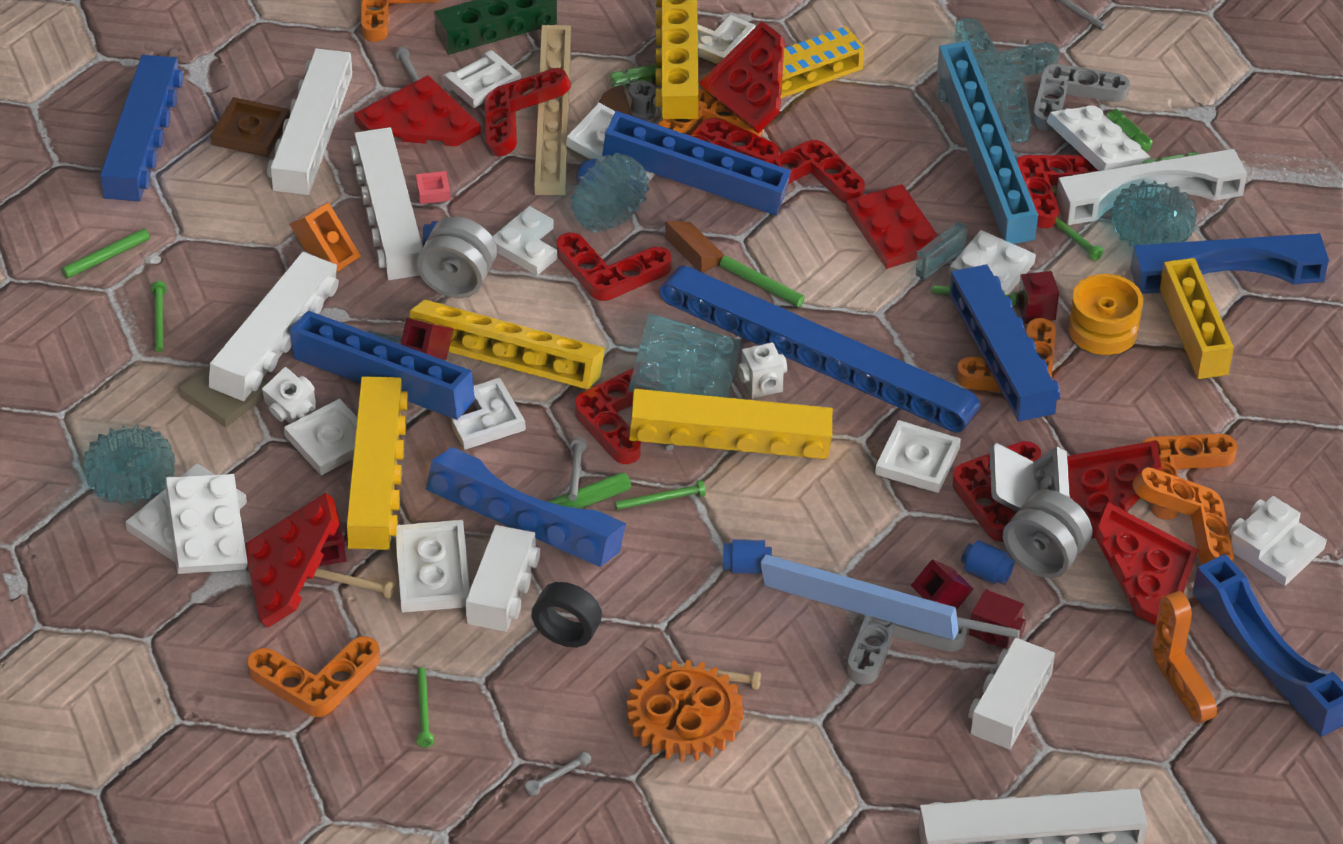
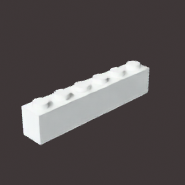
[267,48,353,195]
[350,127,423,280]
[209,252,339,401]
[918,788,1148,844]

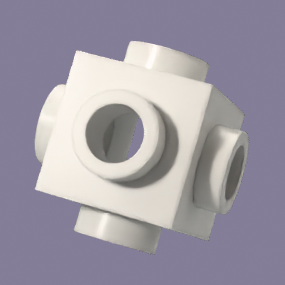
[738,342,787,399]
[262,367,316,424]

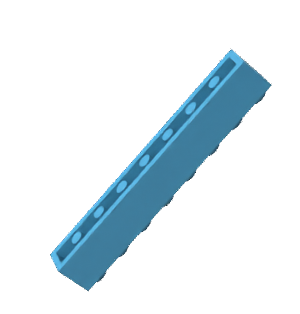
[937,41,1038,244]

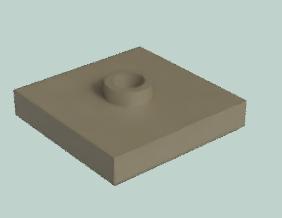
[179,365,269,427]

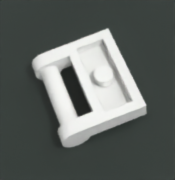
[441,50,521,108]

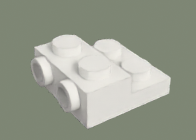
[1230,496,1327,586]

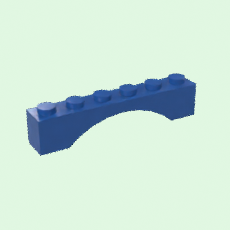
[1130,233,1329,294]
[426,447,626,567]
[1192,554,1343,737]

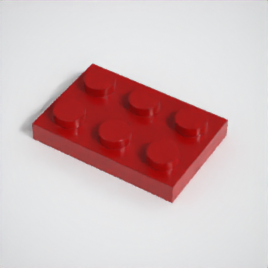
[846,184,944,269]

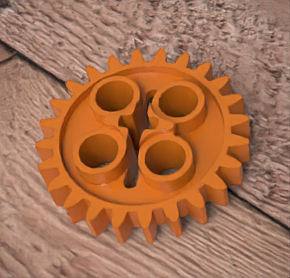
[627,660,743,762]

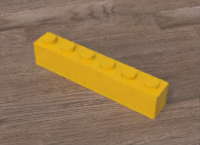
[347,377,408,550]
[629,389,833,459]

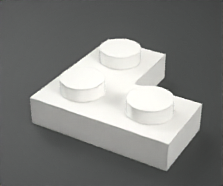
[698,15,755,64]
[492,206,557,276]
[451,378,526,450]

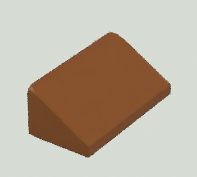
[665,221,725,273]

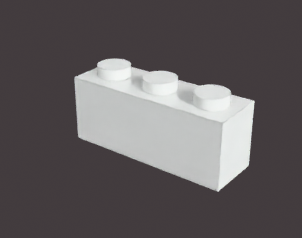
[466,525,540,632]
[968,638,1055,750]

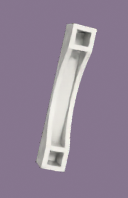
[1056,149,1247,225]

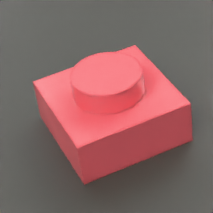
[416,171,451,204]

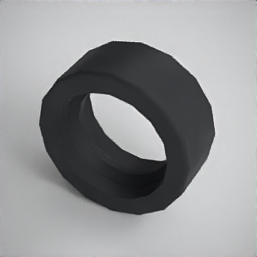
[531,582,602,648]

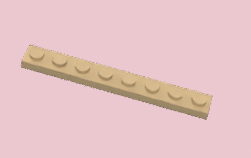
[534,25,571,195]

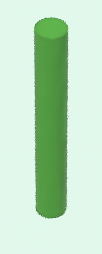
[61,228,150,279]
[720,256,805,307]

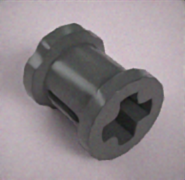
[629,81,656,121]

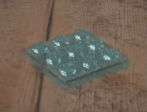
[628,313,741,398]

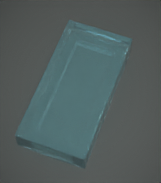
[916,221,967,280]

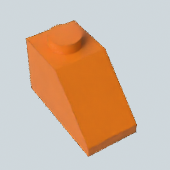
[289,202,361,272]

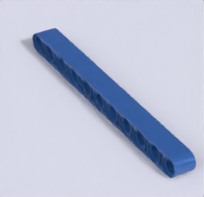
[659,265,981,433]

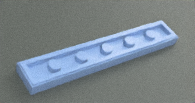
[761,554,958,640]

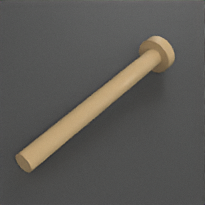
[314,568,396,599]
[666,662,761,690]

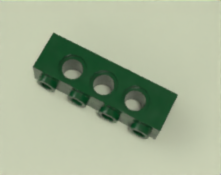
[434,0,557,55]

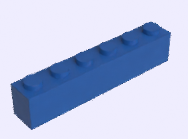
[100,55,183,202]
[602,111,791,216]
[949,264,1060,422]
[289,311,475,420]

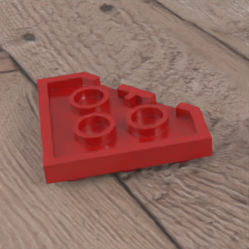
[699,21,785,134]
[354,75,481,147]
[1067,440,1162,539]
[245,493,340,628]
[1093,502,1199,625]

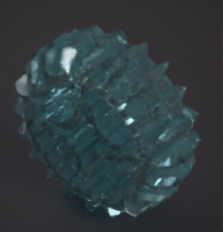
[570,153,650,233]
[1111,180,1197,246]
[83,424,175,505]

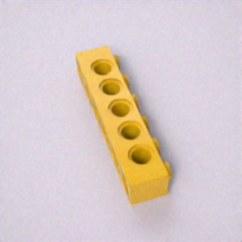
[656,0,698,119]
[409,300,605,389]

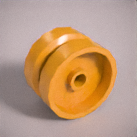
[1068,273,1144,355]

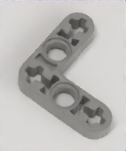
[1033,64,1129,131]
[847,615,967,685]

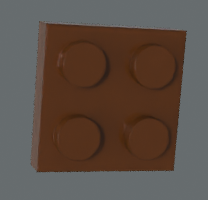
[210,97,290,157]

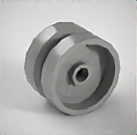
[416,216,497,298]
[1003,489,1093,579]

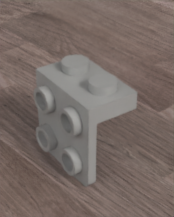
[990,443,1070,512]

